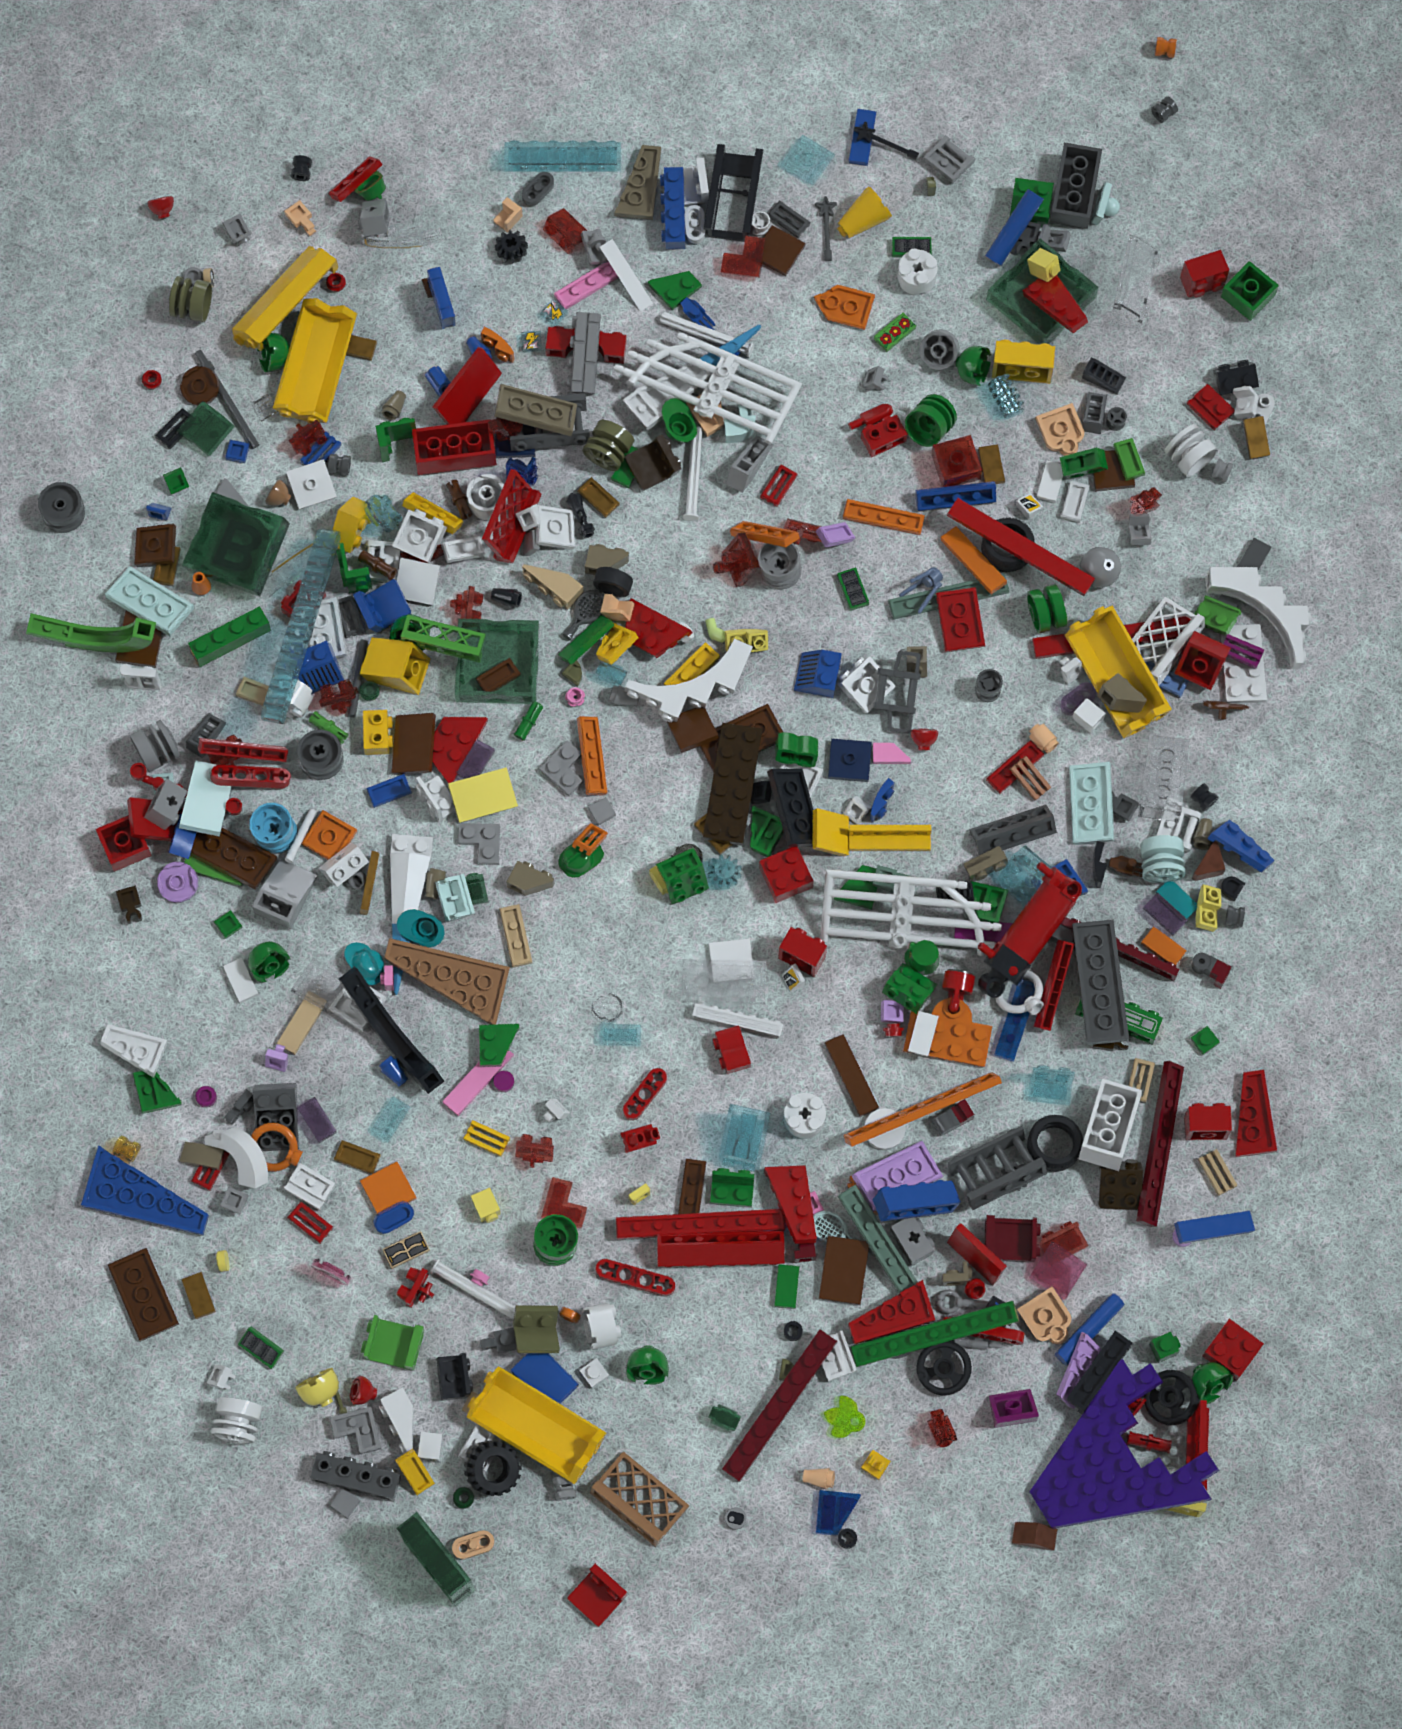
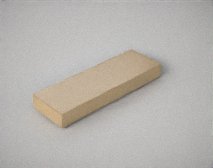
[499,904,532,968]
[277,992,327,1055]

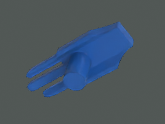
[680,297,715,330]

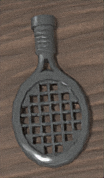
[563,590,604,640]

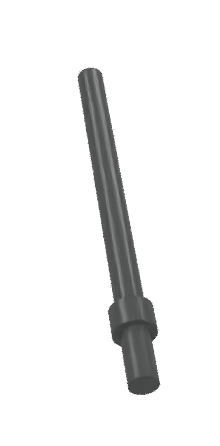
[195,350,259,449]

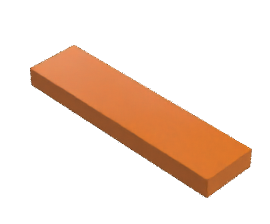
[843,499,925,535]
[730,521,800,547]
[941,526,1007,595]
[577,716,607,795]

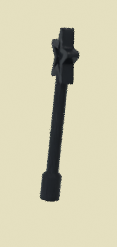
[854,122,919,160]

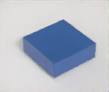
[225,440,250,464]

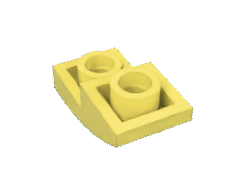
[725,629,768,652]
[1195,884,1221,932]

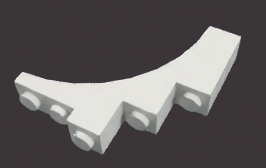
[1206,567,1311,669]
[624,639,753,722]

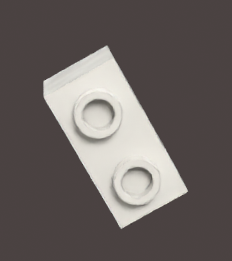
[319,843,369,887]

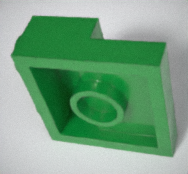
[882,963,938,1014]

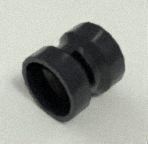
[291,155,312,181]
[1190,783,1219,811]

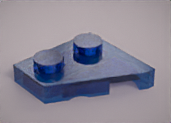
[816,1490,861,1536]

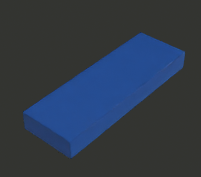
[849,109,877,166]

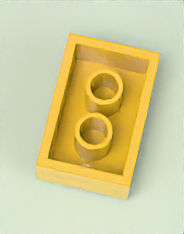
[992,339,1055,384]

